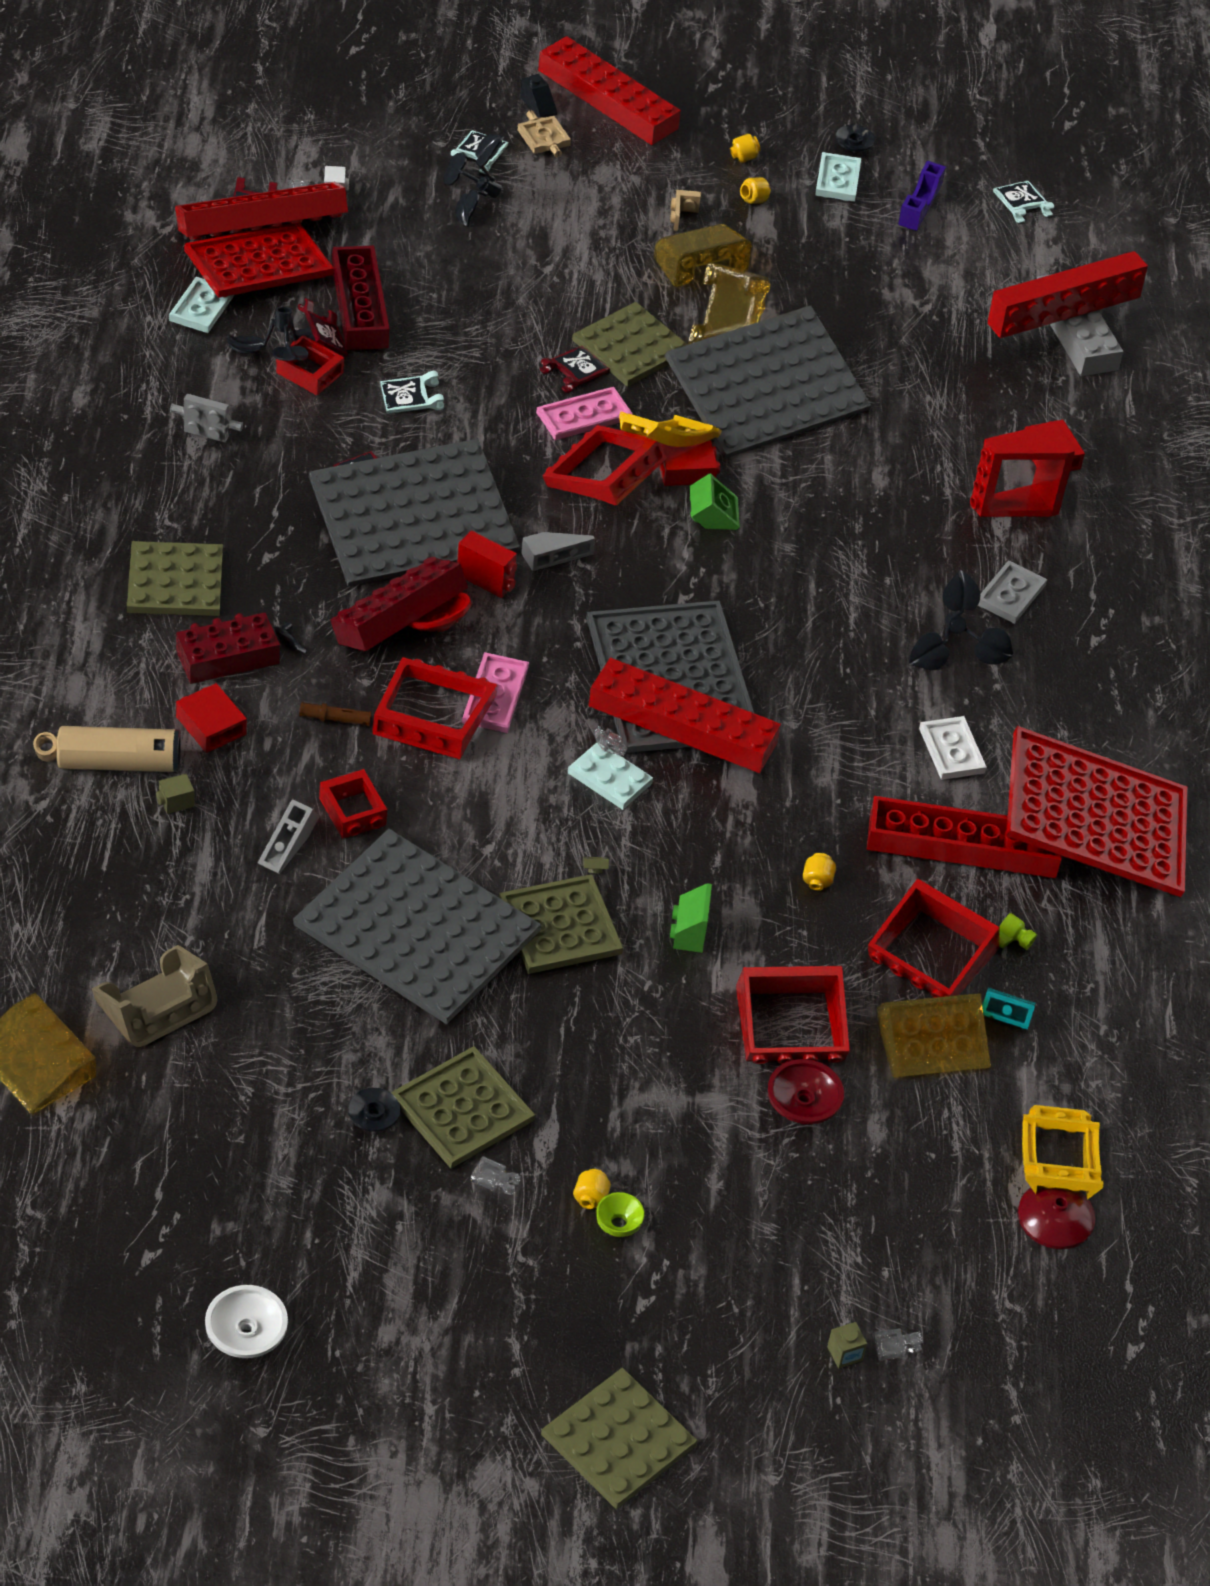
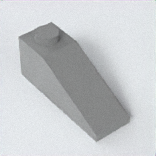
[521,532,595,571]
[258,799,320,874]

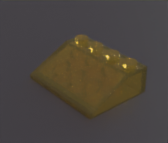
[0,993,96,1115]
[877,993,991,1078]

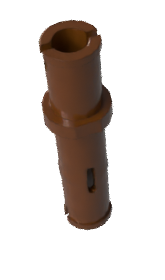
[299,702,371,727]

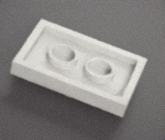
[919,716,986,780]

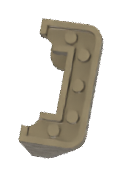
[92,945,217,1047]

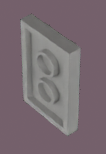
[978,560,1047,624]

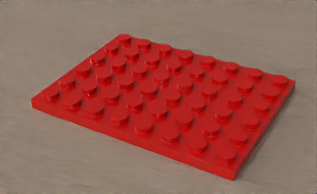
[1006,726,1187,897]

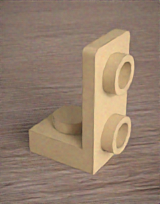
[670,190,701,231]

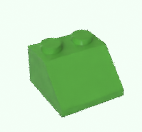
[690,473,740,530]
[670,883,712,953]

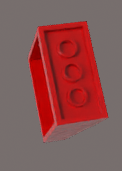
[970,422,1075,517]
[868,878,1000,1005]
[736,966,850,1064]

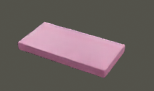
[536,387,633,440]
[462,652,529,733]

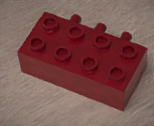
[176,613,280,684]

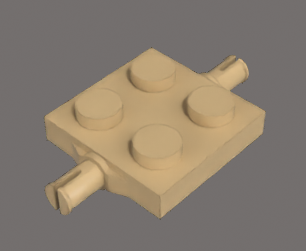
[518,110,571,158]

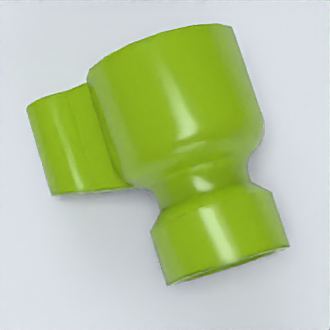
[999,913,1038,950]

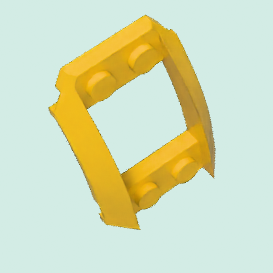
[619,412,722,447]
[1022,1105,1104,1200]

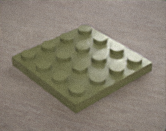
[572,302,688,387]
[127,541,223,616]
[499,874,623,974]
[391,1046,535,1168]
[541,1368,698,1510]

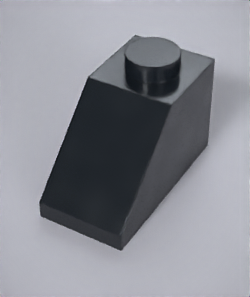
[520,73,557,118]

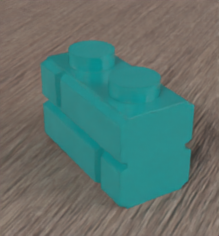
[980,987,1036,1029]

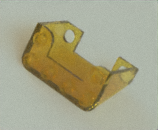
[654,224,752,287]
[688,263,770,345]

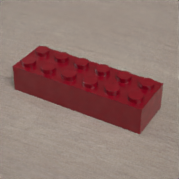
[332,245,390,350]
[330,557,468,651]

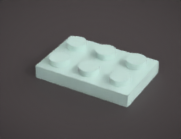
[815,152,861,202]
[169,277,234,333]
[568,742,653,810]

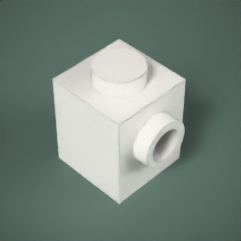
[324,166,349,191]

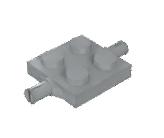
[170,394,243,442]

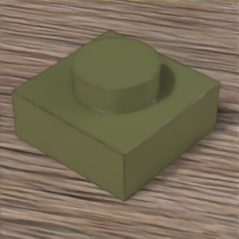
[582,856,609,873]

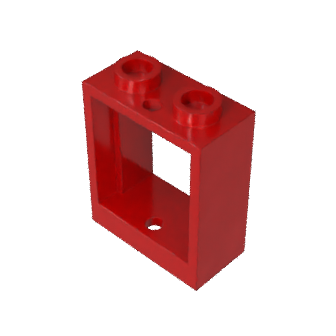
[276,335,344,395]
[319,769,387,839]

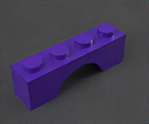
[898,161,946,231]

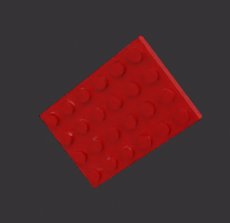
[184,223,334,298]

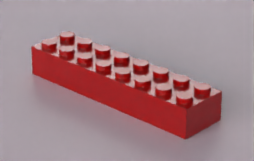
[538,36,681,145]
[175,181,348,240]
[987,251,1148,338]
[589,657,781,773]
[867,796,1061,878]

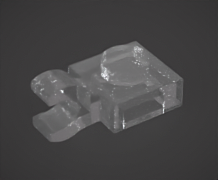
[873,1328,923,1360]

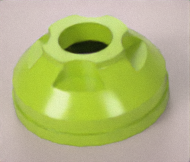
[596,1192,644,1237]

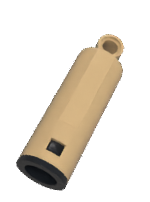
[33,726,181,772]

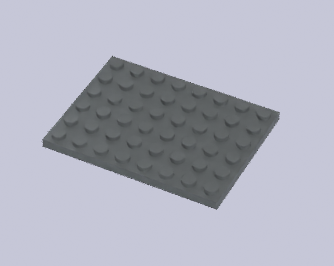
[665,305,871,459]
[309,439,520,587]
[586,600,754,753]
[293,829,541,1024]

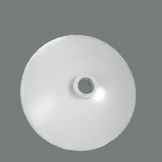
[205,1285,288,1358]

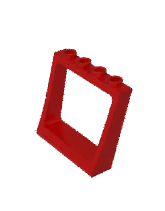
[542,425,667,505]
[372,657,498,759]

